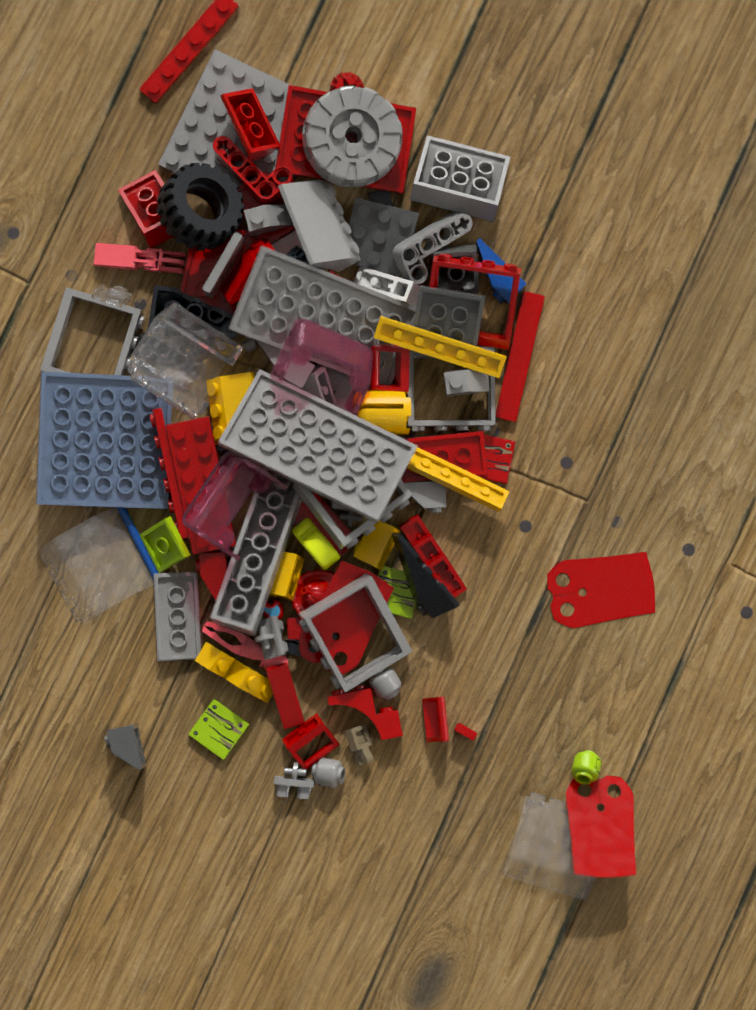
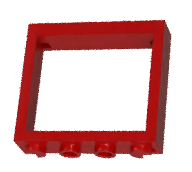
[429,254,521,350]

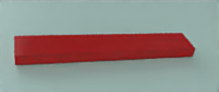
[495,291,545,423]

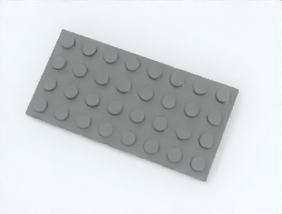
[229,246,416,384]
[218,369,417,523]

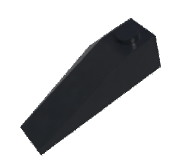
[148,285,236,339]
[392,532,460,618]

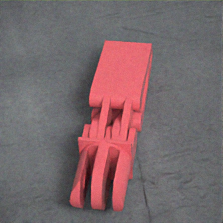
[93,243,186,274]
[202,621,289,669]

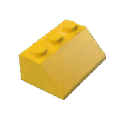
[206,372,255,445]

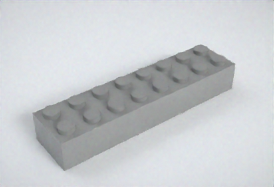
[210,467,302,636]

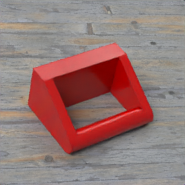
[370,345,410,392]
[422,696,449,742]
[282,713,340,771]

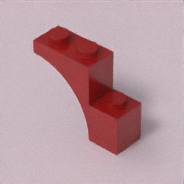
[328,685,403,740]

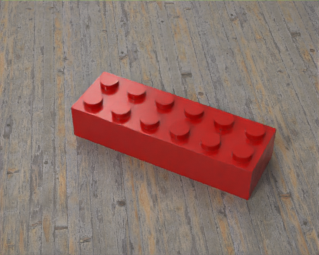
[166,416,236,555]

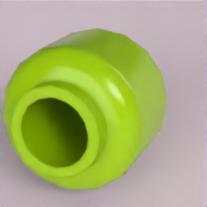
[571,750,602,784]

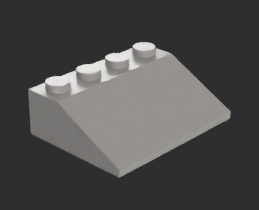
[410,135,510,222]
[278,180,361,272]

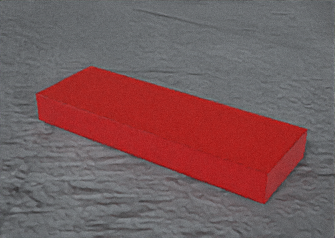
[266,662,305,729]

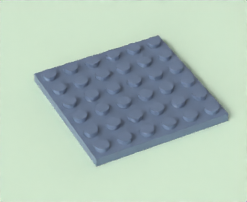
[36,371,173,509]

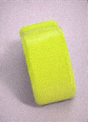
[292,518,340,570]

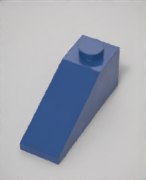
[476,238,526,305]

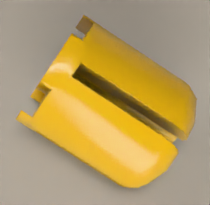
[354,391,411,435]

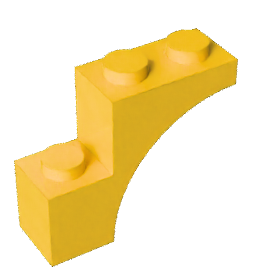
[195,642,273,703]

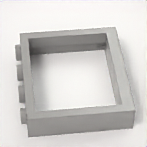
[40,287,145,376]
[407,347,495,432]
[293,480,413,550]
[299,573,413,692]

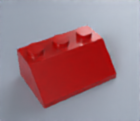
[220,88,281,161]

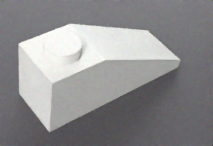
[354,266,420,307]

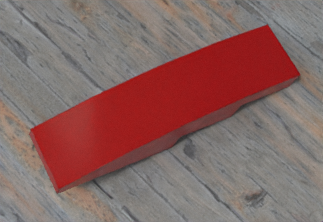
[399,514,467,598]

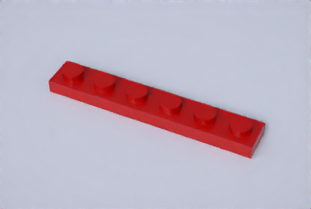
[139,0,239,104]
[149,408,189,539]

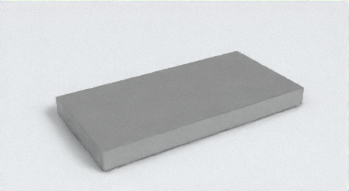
[153,572,201,661]

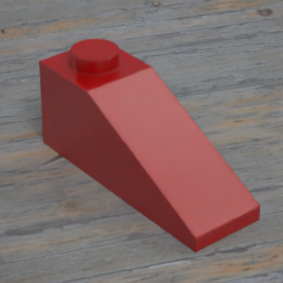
[195,552,228,600]

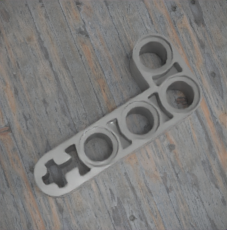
[392,212,473,284]

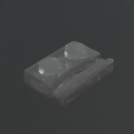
[91,285,132,308]

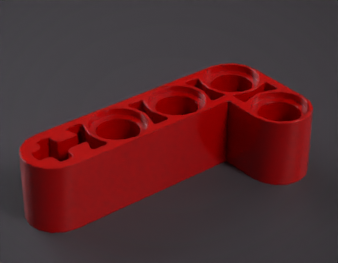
[213,136,294,205]

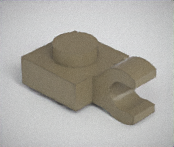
[345,724,373,766]

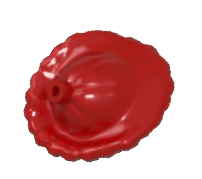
[291,570,334,615]

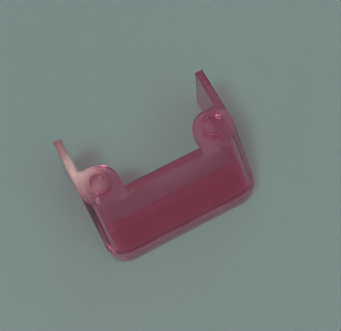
[270,318,373,415]
[182,451,288,561]

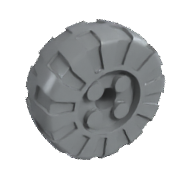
[302,86,403,188]

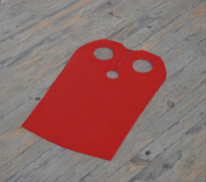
[547,552,655,628]
[299,561,394,675]
[566,775,636,878]

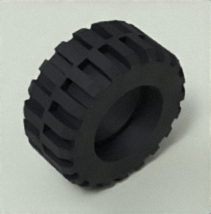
[156,163,244,251]

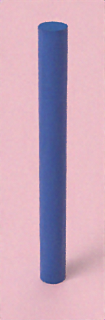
[116,507,159,578]

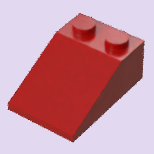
[118,170,173,248]
[220,238,276,305]

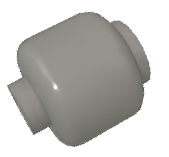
[369,668,402,700]
[311,758,346,789]

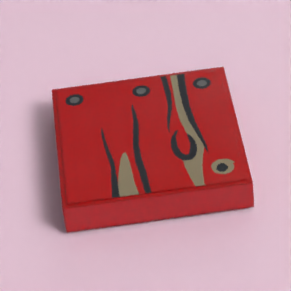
[478,435,516,484]

